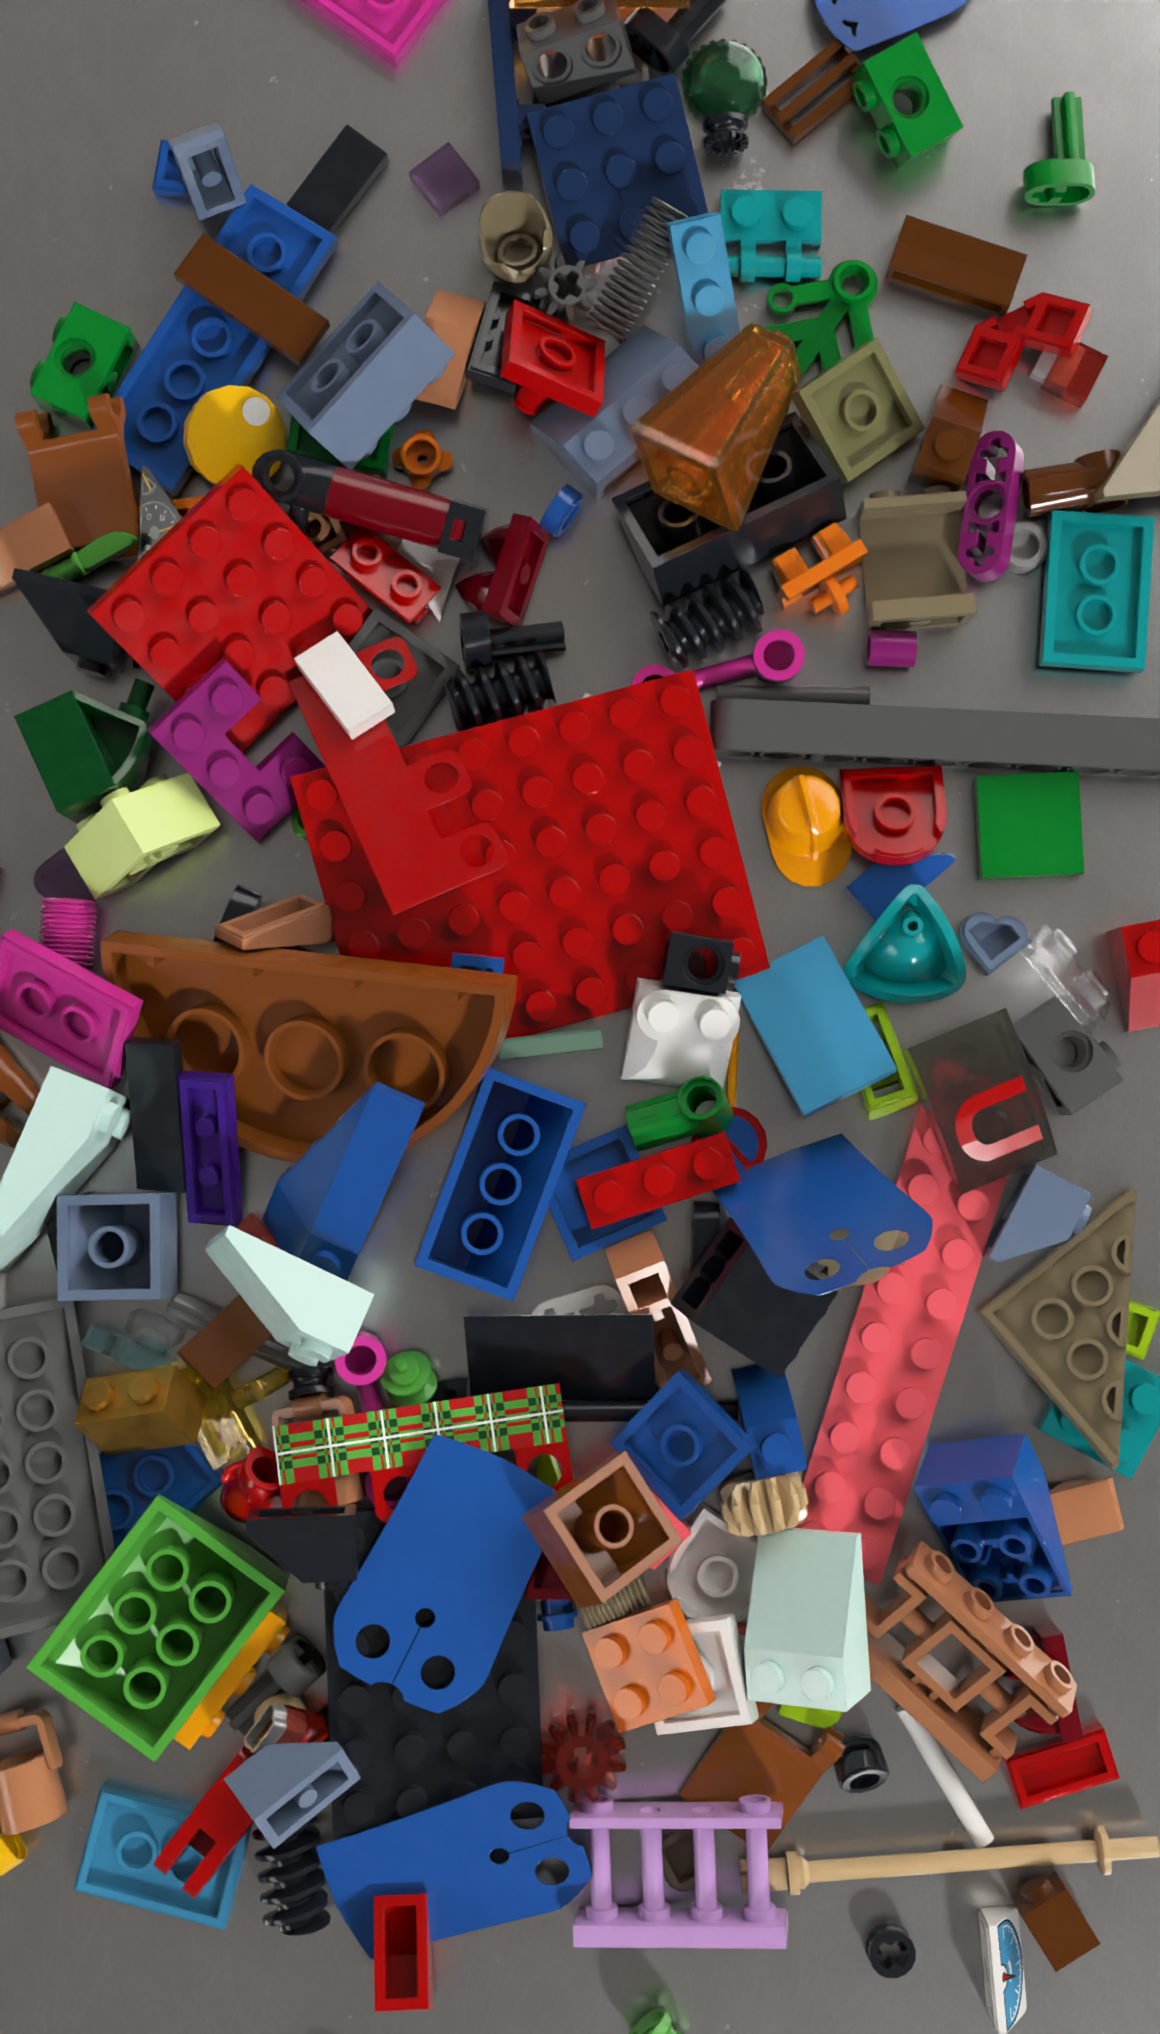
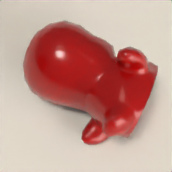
[220,1446,281,1524]

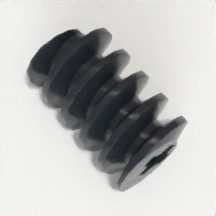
[650,568,764,669]
[443,650,556,732]
[252,1814,331,1936]

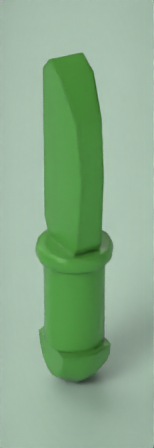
[41,531,138,581]

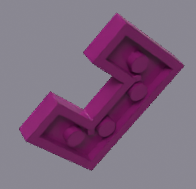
[147,658,326,842]

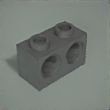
[516,0,636,105]

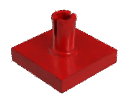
[500,299,605,418]

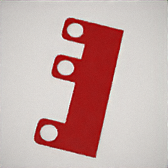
[288,637,507,915]

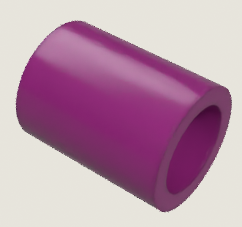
[866,629,917,667]

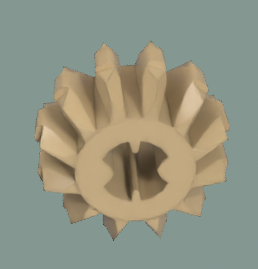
[719,1471,808,1537]

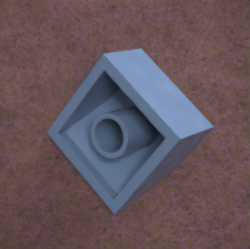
[57,1192,178,1301]

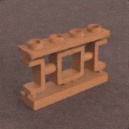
[865,1540,1077,1783]

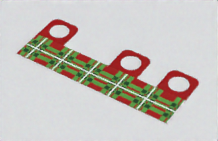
[272,1383,573,1523]

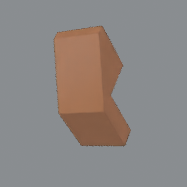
[416,290,486,409]
[1049,1477,1125,1546]

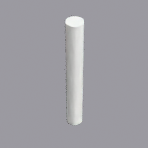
[895,1706,994,1848]

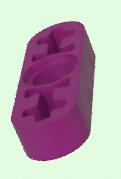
[958,431,1024,582]

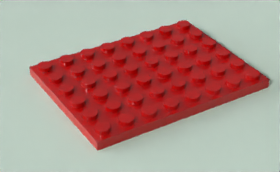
[290,669,770,1039]

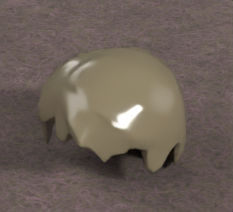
[478,191,554,283]

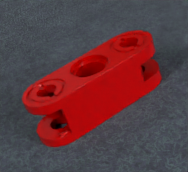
[153,1745,256,1899]

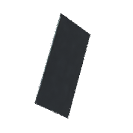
[463,1314,656,1400]

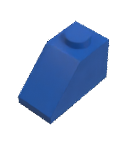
[731,1363,808,1480]

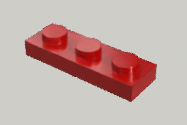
[575,1131,741,1230]

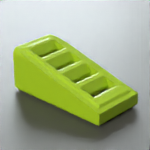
[859,1002,918,1120]

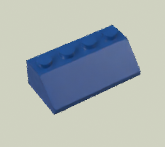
[414,1068,586,1302]

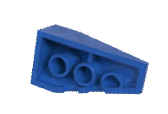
[262,1081,426,1281]

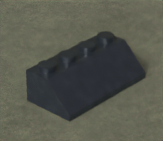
[611,411,847,606]

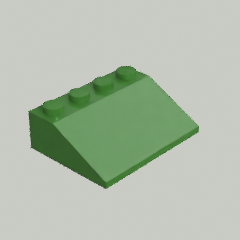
[26,1494,289,1762]

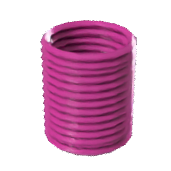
[38,897,98,969]

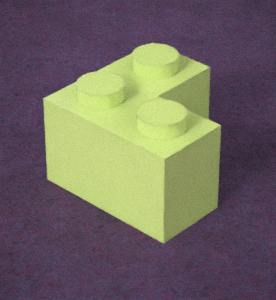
[64,773,221,900]

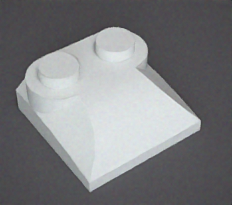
[620,977,741,1090]

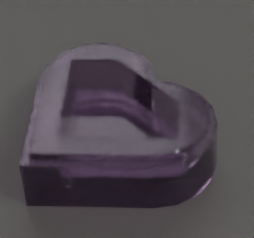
[34,847,97,901]

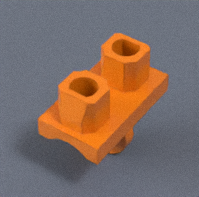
[770,522,868,616]

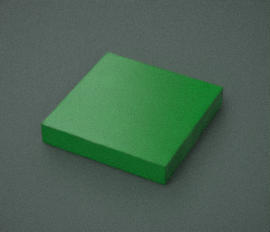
[973,771,1084,880]

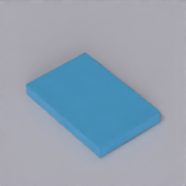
[732,935,897,1119]
[73,1782,254,1930]

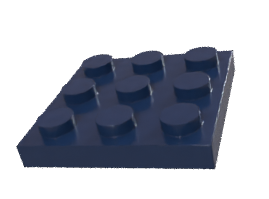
[525,73,708,267]

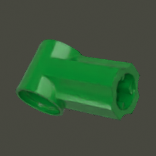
[625,1076,733,1152]

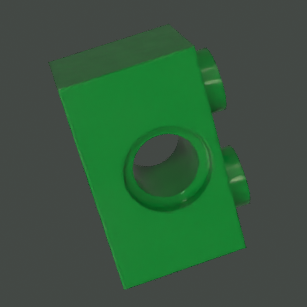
[851,32,964,168]
[29,301,140,431]

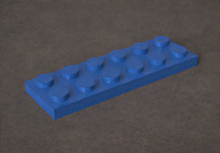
[92,184,339,497]

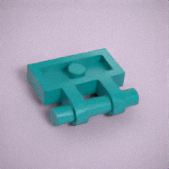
[720,189,822,283]

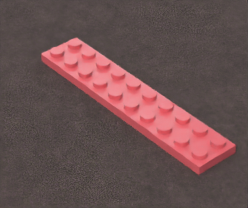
[795,1058,1034,1585]

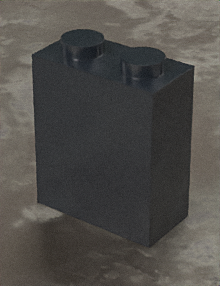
[670,1217,838,1379]

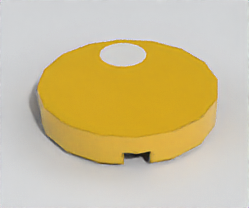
[183,385,287,485]

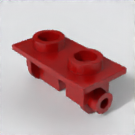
[329,527,442,624]

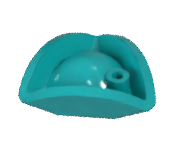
[843,884,966,1003]

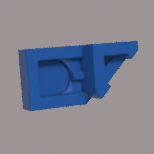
[847,852,957,921]

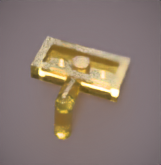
[181,1366,290,1470]

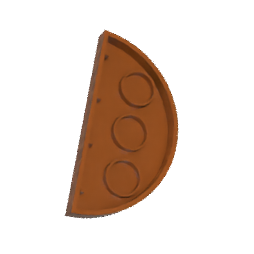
[100,930,518,1163]

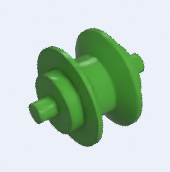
[380,1351,437,1407]

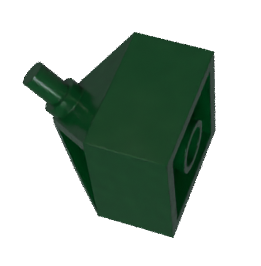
[14,678,155,824]

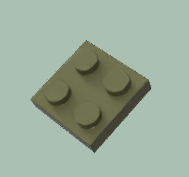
[790,338,925,484]

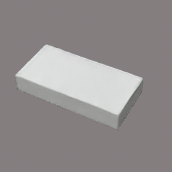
[294,631,395,740]

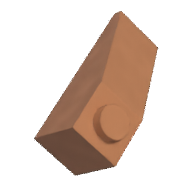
[604,1229,713,1389]

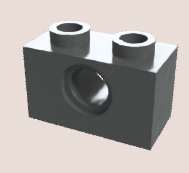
[1003,994,1123,1115]

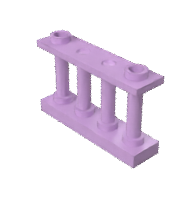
[569,1794,789,1949]

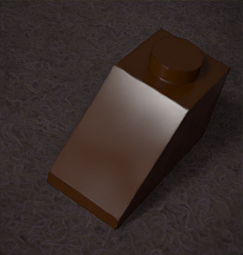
[907,384,988,492]

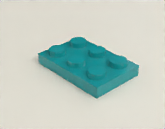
[1039,510,1155,673]

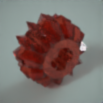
[541,1709,626,1803]

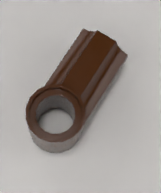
[1020,449,1128,517]

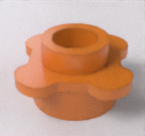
[392,429,453,490]

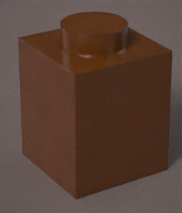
[1012,1871,1101,1972]

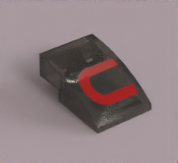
[902,1008,1058,1194]

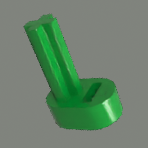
[1023,92,1095,206]

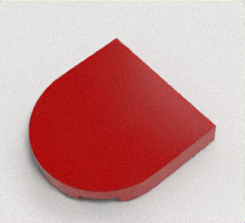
[838,765,947,866]

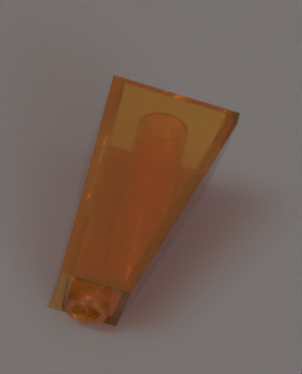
[630,323,801,532]

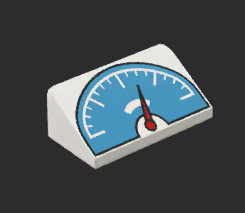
[978,1905,1027,2034]

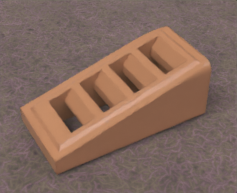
[214,893,335,950]

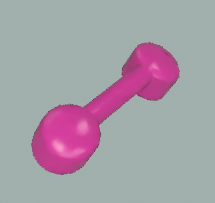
[630,629,805,690]
[334,1330,411,1506]

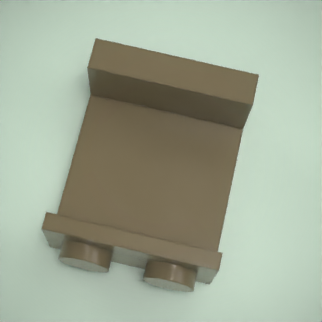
[857,485,977,632]

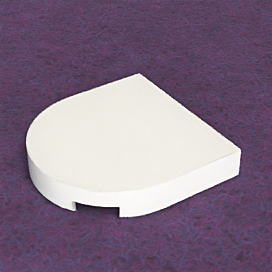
[665,1501,758,1623]

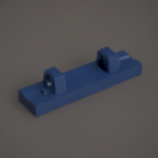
[488,0,545,184]

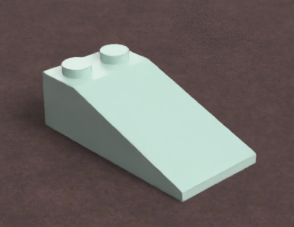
[0,1066,132,1273]

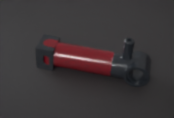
[252,449,489,562]

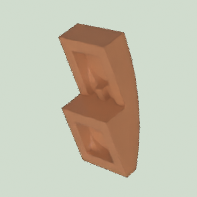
[0,502,75,595]

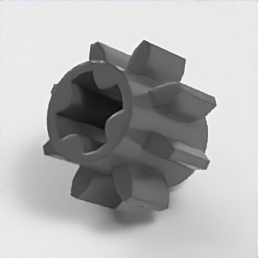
[532,255,597,324]

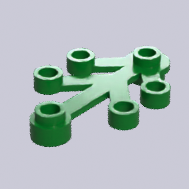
[740,260,878,428]

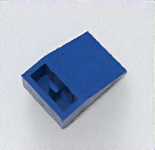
[914,1433,1072,1602]

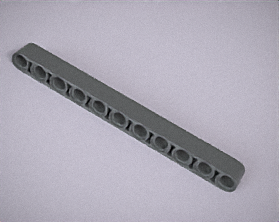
[709,698,1160,778]

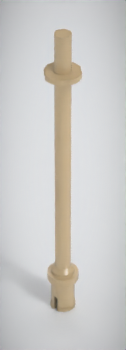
[739,1825,1160,1895]

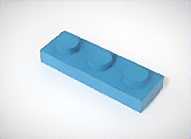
[666,211,746,379]

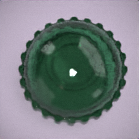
[681,39,768,120]

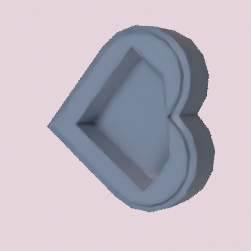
[958,912,1028,976]

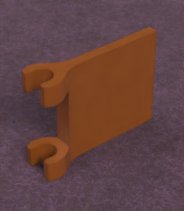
[15,393,139,549]
[679,1701,846,1850]

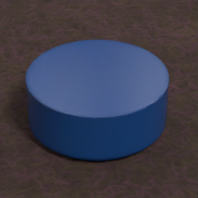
[539,484,584,537]

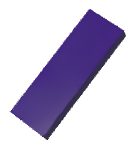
[178,1071,243,1227]

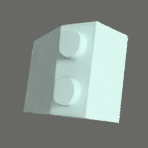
[205,1225,375,1366]
[744,1528,871,1712]

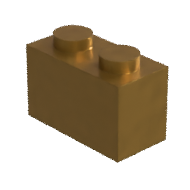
[74,1365,207,1455]

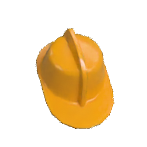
[761,766,852,887]

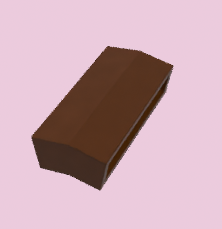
[885,215,1027,316]

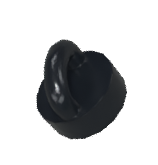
[833,1736,889,1793]

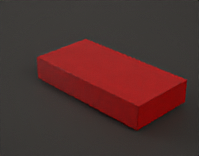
[1003,1723,1120,1810]

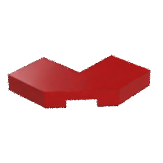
[955,292,1092,391]

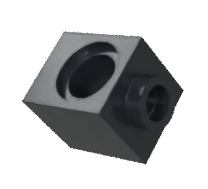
[659,929,741,994]

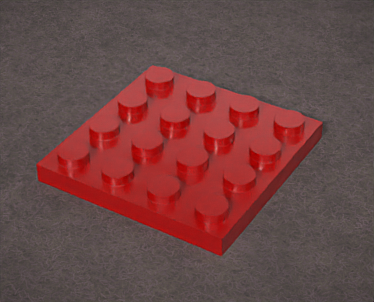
[86,464,373,753]

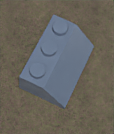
[276,281,455,469]
[530,325,713,501]

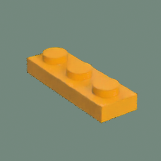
[173,1600,290,1750]

